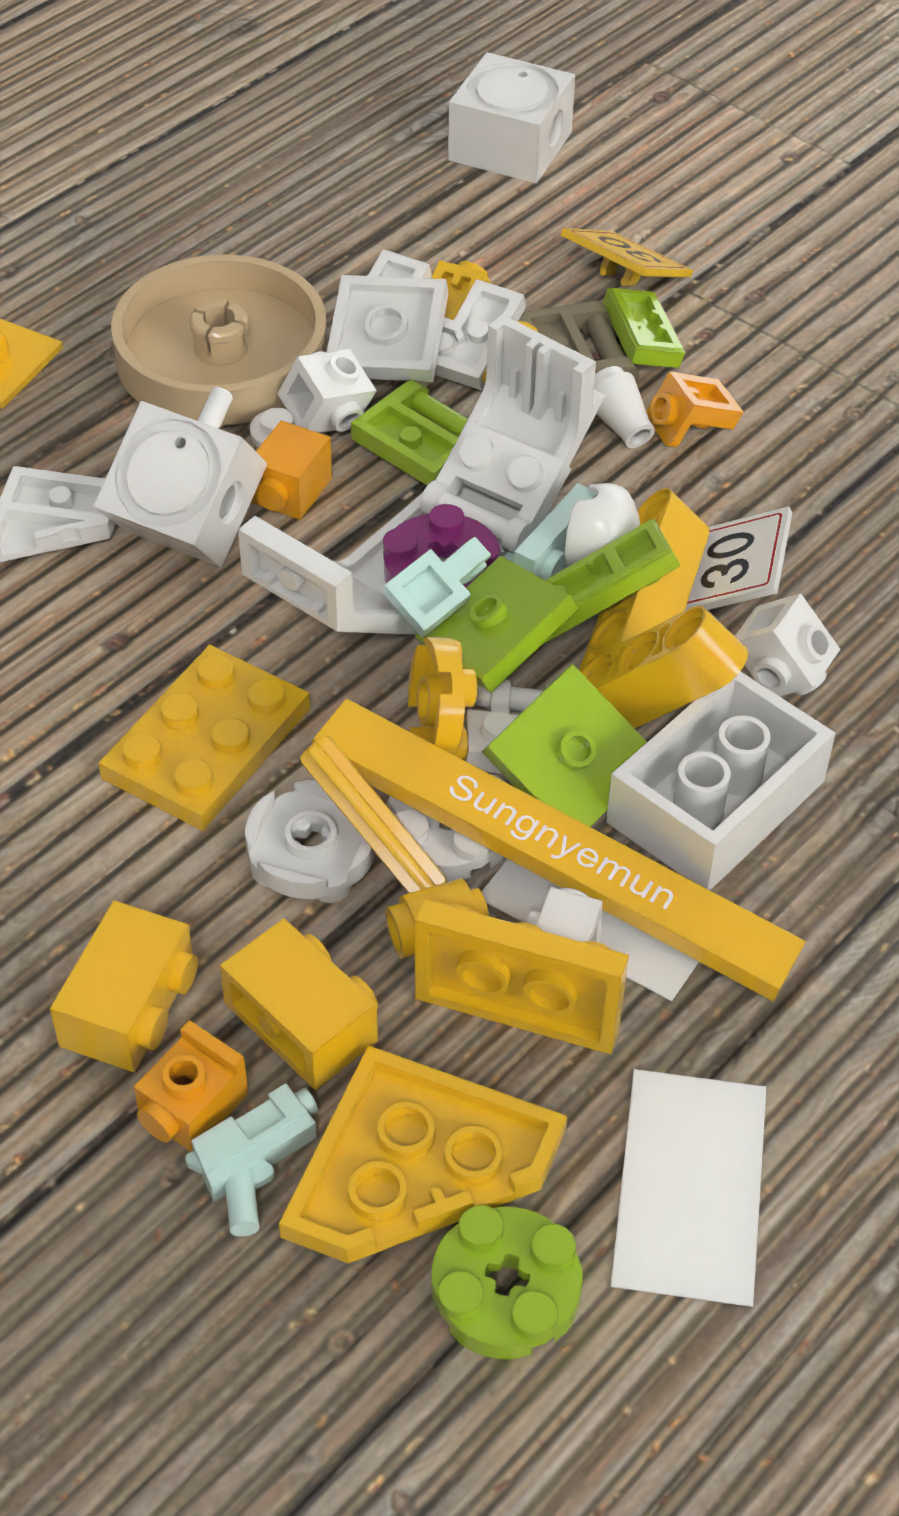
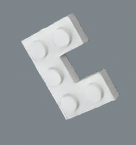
[368,249,526,391]

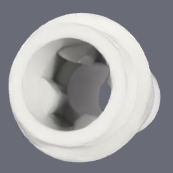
[594,366,655,448]

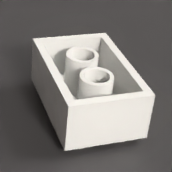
[606,671,836,890]

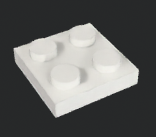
[327,275,449,382]

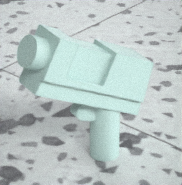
[185,1083,318,1236]

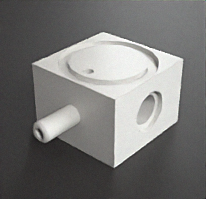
[448,52,575,184]
[93,387,268,568]

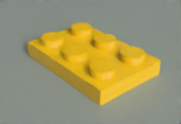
[98,644,311,831]
[415,898,629,1055]

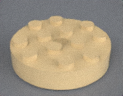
[111,254,328,428]

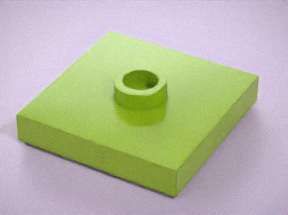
[415,555,579,693]
[481,663,647,827]

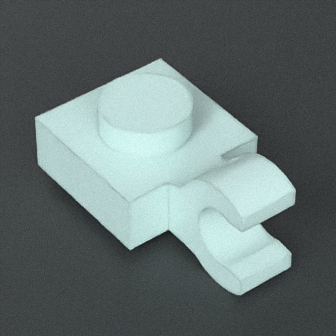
[383,537,491,638]

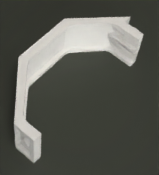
[238,314,606,635]

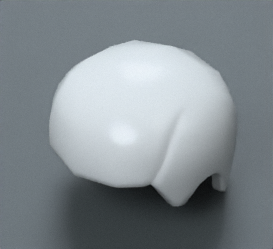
[565,483,640,567]

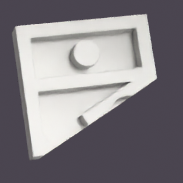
[0,466,115,562]

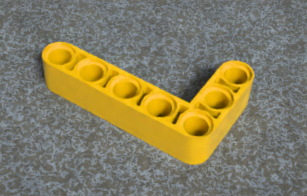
[579,488,748,729]

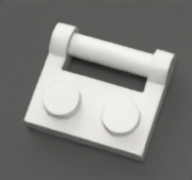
[420,420,571,553]

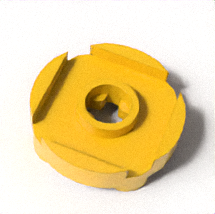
[408,637,477,760]

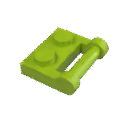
[351,380,469,485]

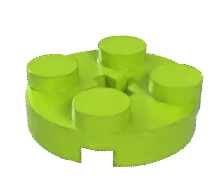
[431,1205,583,1360]

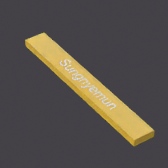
[312,698,806,1002]

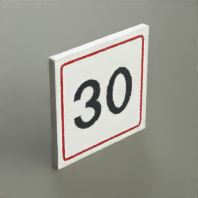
[685,506,793,610]

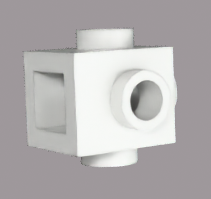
[277,349,377,433]
[735,593,840,696]

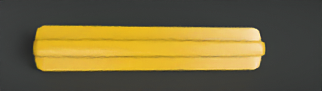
[300,736,447,893]

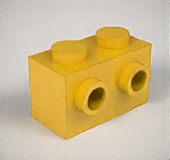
[50,900,198,1073]
[220,918,378,1090]

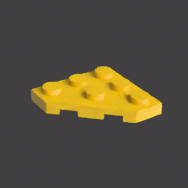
[279,1045,567,1264]

